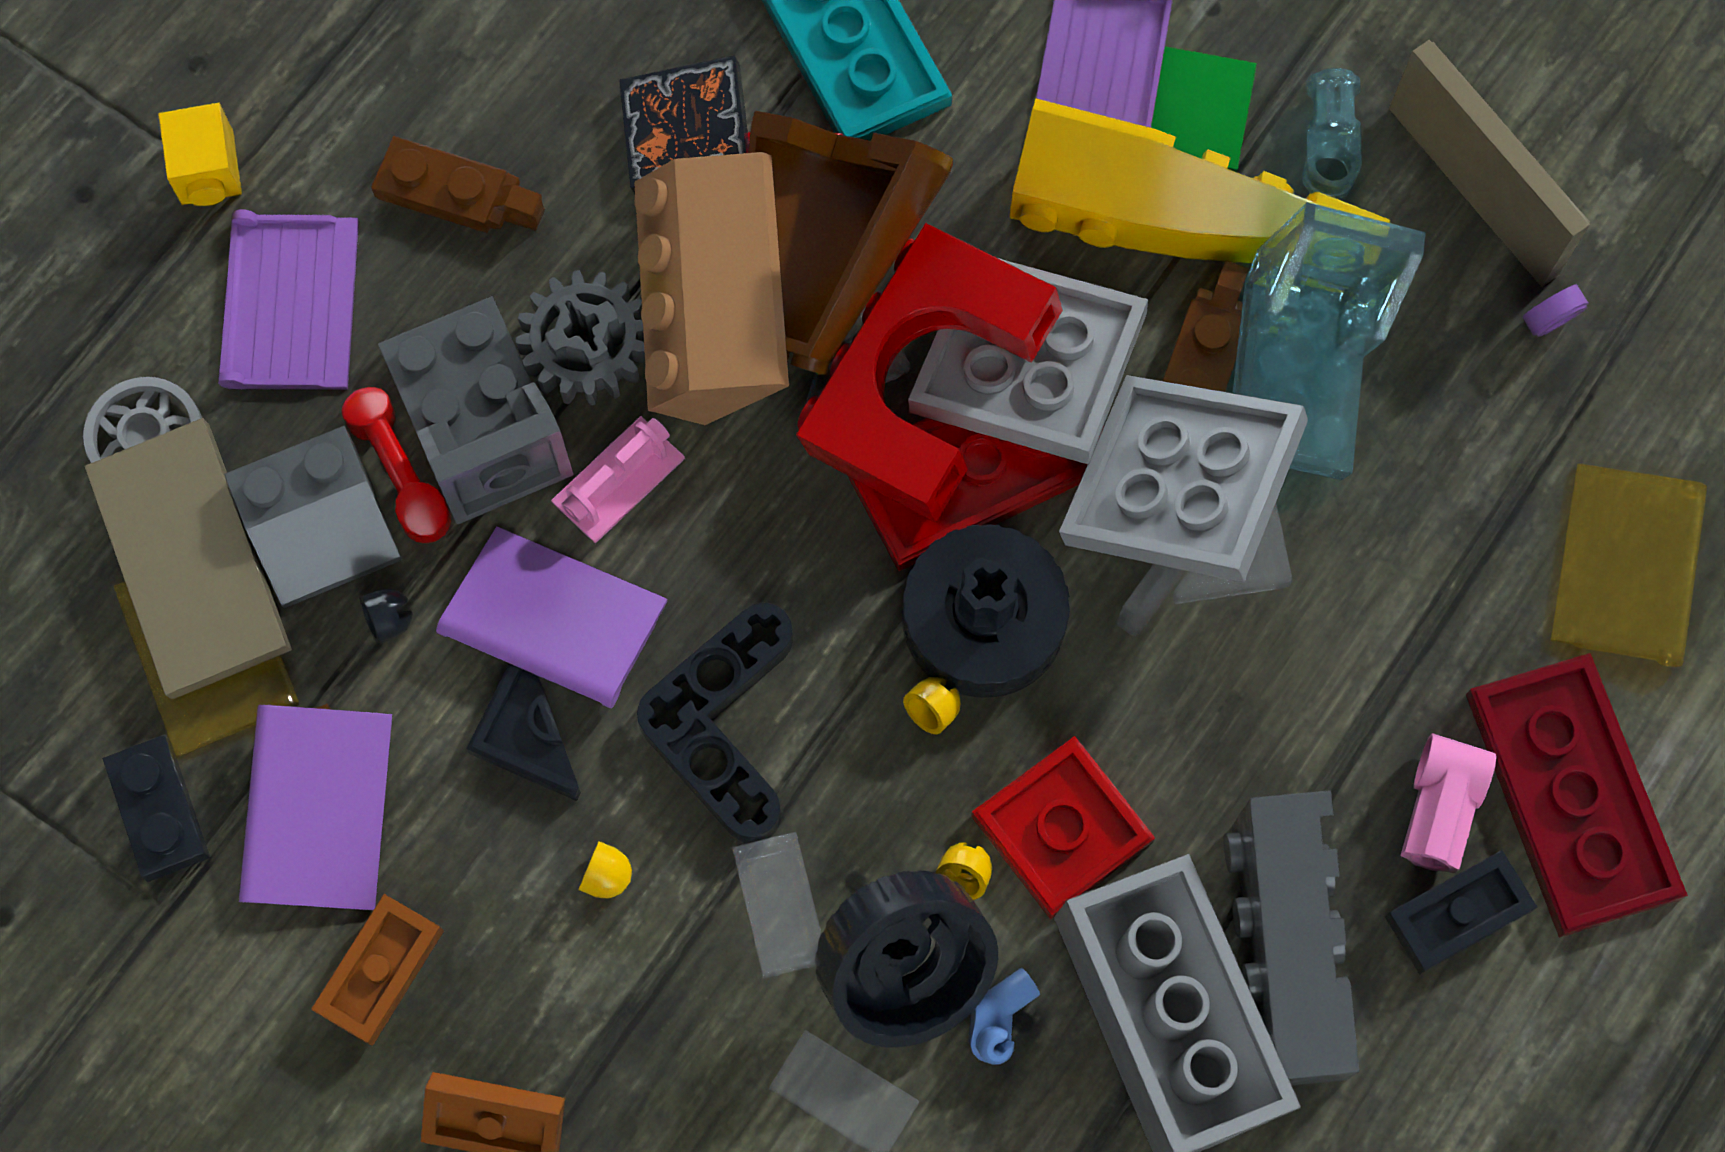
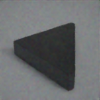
[466,663,581,801]

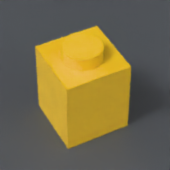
[159,103,242,206]

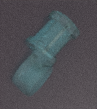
[1302,68,1362,199]

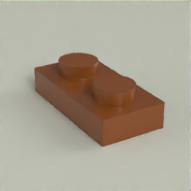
[311,894,444,1046]
[421,1072,565,1152]

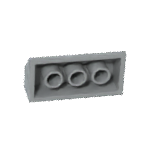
[1054,854,1300,1152]

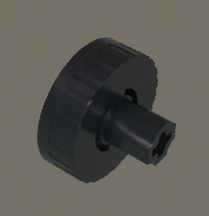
[902,524,1070,698]
[815,870,998,1048]

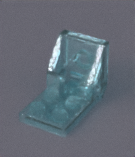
[1233,202,1425,480]

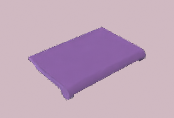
[1036,0,1172,128]
[218,210,359,389]
[436,527,667,708]
[239,705,392,910]

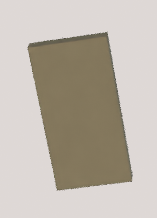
[1389,40,1590,287]
[85,418,292,699]

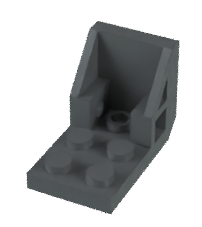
[378,296,574,525]

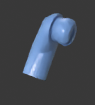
[968,968,1040,1065]

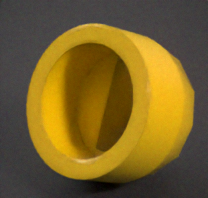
[903,677,961,734]
[578,841,632,898]
[935,842,992,900]

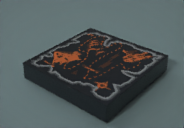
[619,55,749,194]

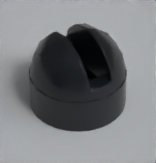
[360,589,413,645]

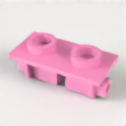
[551,416,685,544]

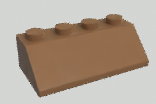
[635,152,789,425]

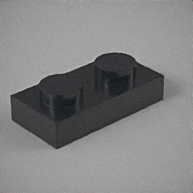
[102,734,210,882]
[1385,850,1538,974]

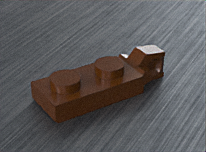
[371,136,545,233]
[1163,261,1252,392]

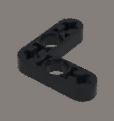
[637,603,793,844]

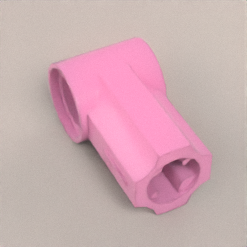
[1401,733,1496,873]

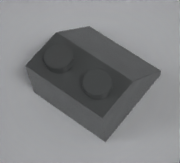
[224,426,402,608]

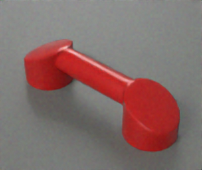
[341,387,451,543]

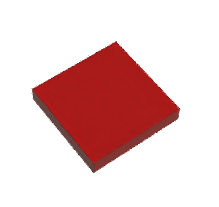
[971,736,1155,920]

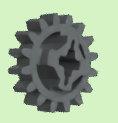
[516,270,645,406]

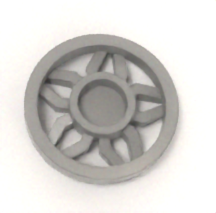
[83,377,202,463]

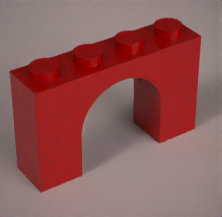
[796,223,1063,522]

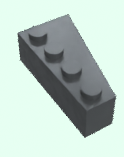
[1224,790,1359,1086]

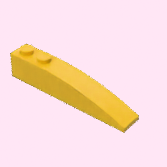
[1009,98,1390,263]

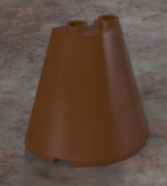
[748,111,954,375]

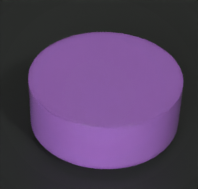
[1522,284,1588,337]

